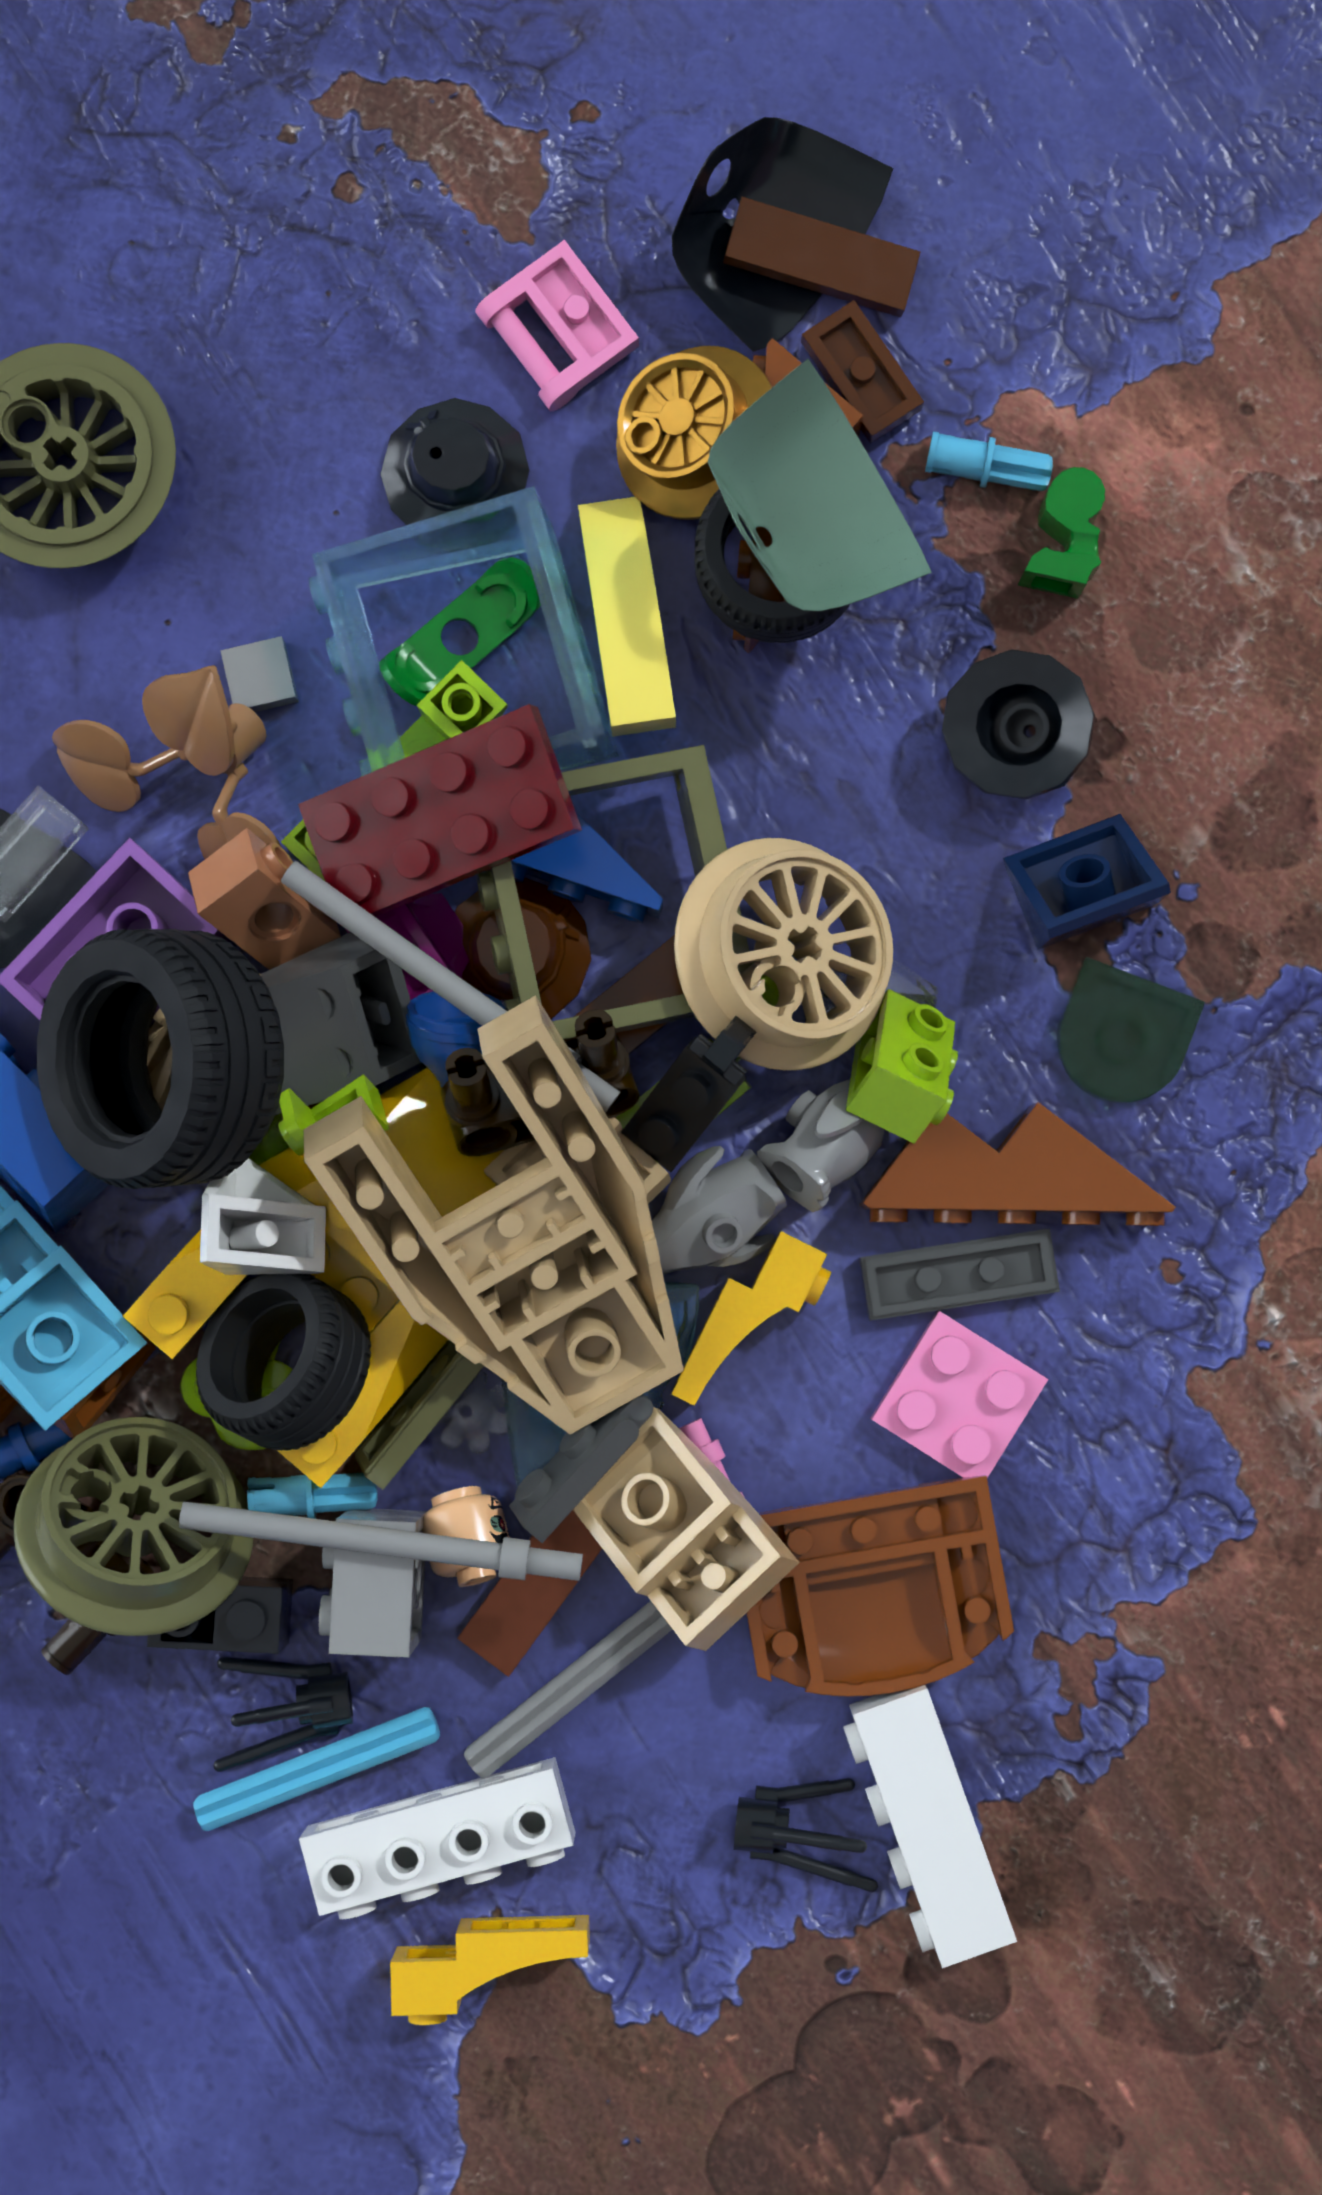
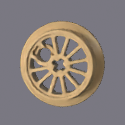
[674,838,893,1071]

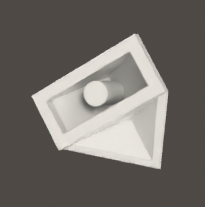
[200,1158,326,1275]

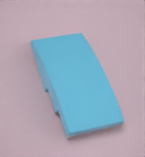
[0,1185,147,1431]

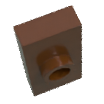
[801,300,924,444]

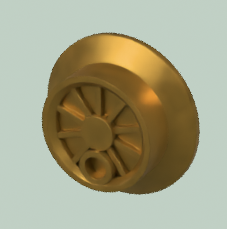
[616,346,772,520]

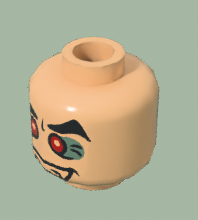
[422,1486,510,1587]

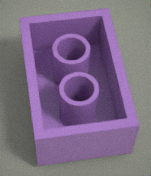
[0,837,230,1024]

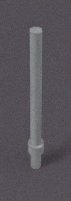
[281,861,620,1113]
[179,1501,583,1581]

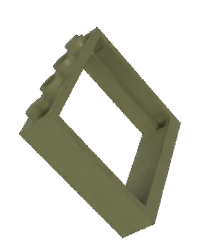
[476,745,752,1042]

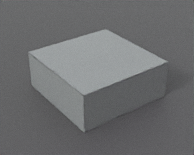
[220,636,299,712]

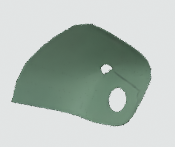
[708,359,932,611]

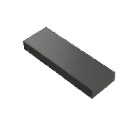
[859,1228,1060,1321]

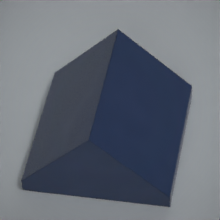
[1003,814,1171,950]

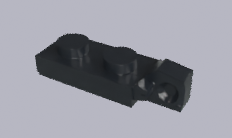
[621,1016,757,1173]

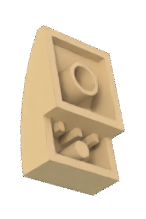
[573,1407,800,1651]

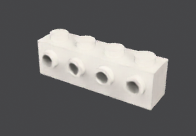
[843,1685,1017,1968]
[299,1757,576,1920]

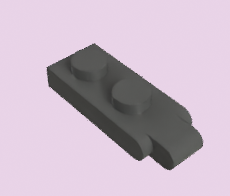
[509,1394,653,1543]

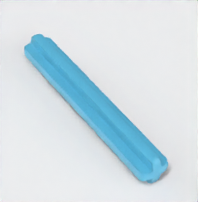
[193,1707,440,1831]

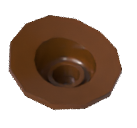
[455,877,592,1019]

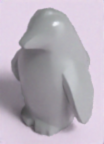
[757,1079,885,1212]
[652,1146,787,1275]

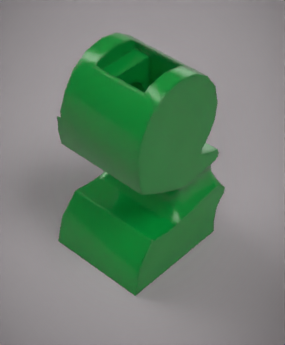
[1018,467,1105,599]

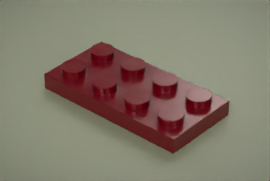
[298,704,582,926]

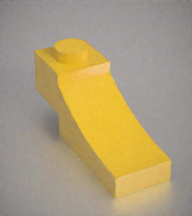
[671,1231,831,1406]
[390,1915,590,2025]

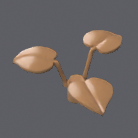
[52,665,281,859]

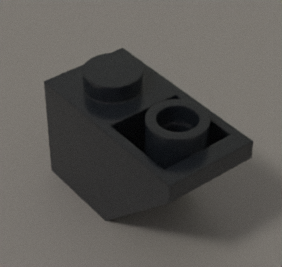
[147,1576,293,1654]

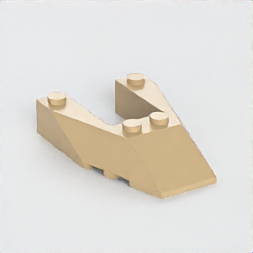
[303,995,684,1435]

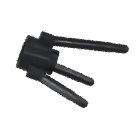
[213,1657,353,1772]
[734,1778,878,1892]

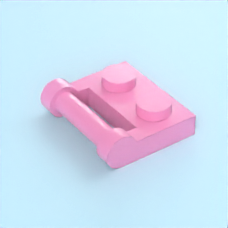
[475,240,639,411]

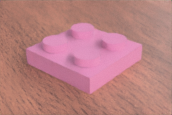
[870,1311,1049,1478]

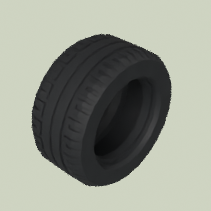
[37,929,284,1189]

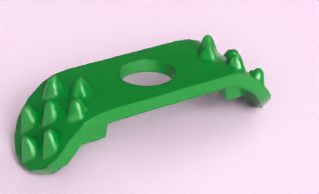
[379,557,543,706]

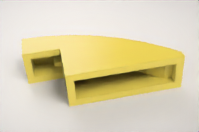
[578,497,676,737]

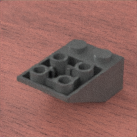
[260,932,421,1115]

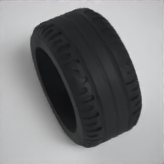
[694,489,850,643]
[196,1274,371,1451]

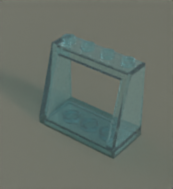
[309,486,619,776]

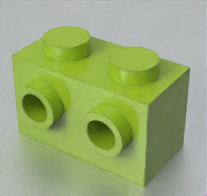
[846,988,958,1143]

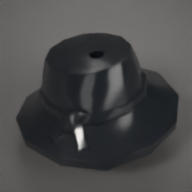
[380,398,530,543]
[942,649,1096,800]

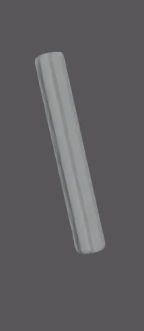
[464,1601,673,1778]

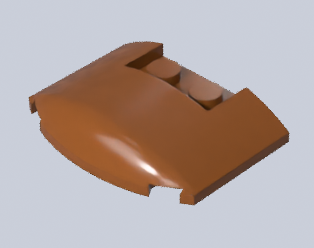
[747,1475,1014,1696]

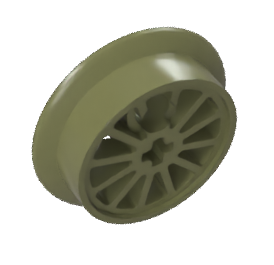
[0,343,176,568]
[13,1417,254,1636]

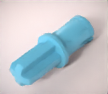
[925,431,1053,491]
[247,1473,378,1519]

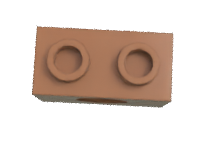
[188,828,341,970]

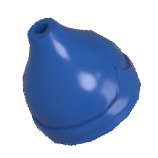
[406,991,505,1088]

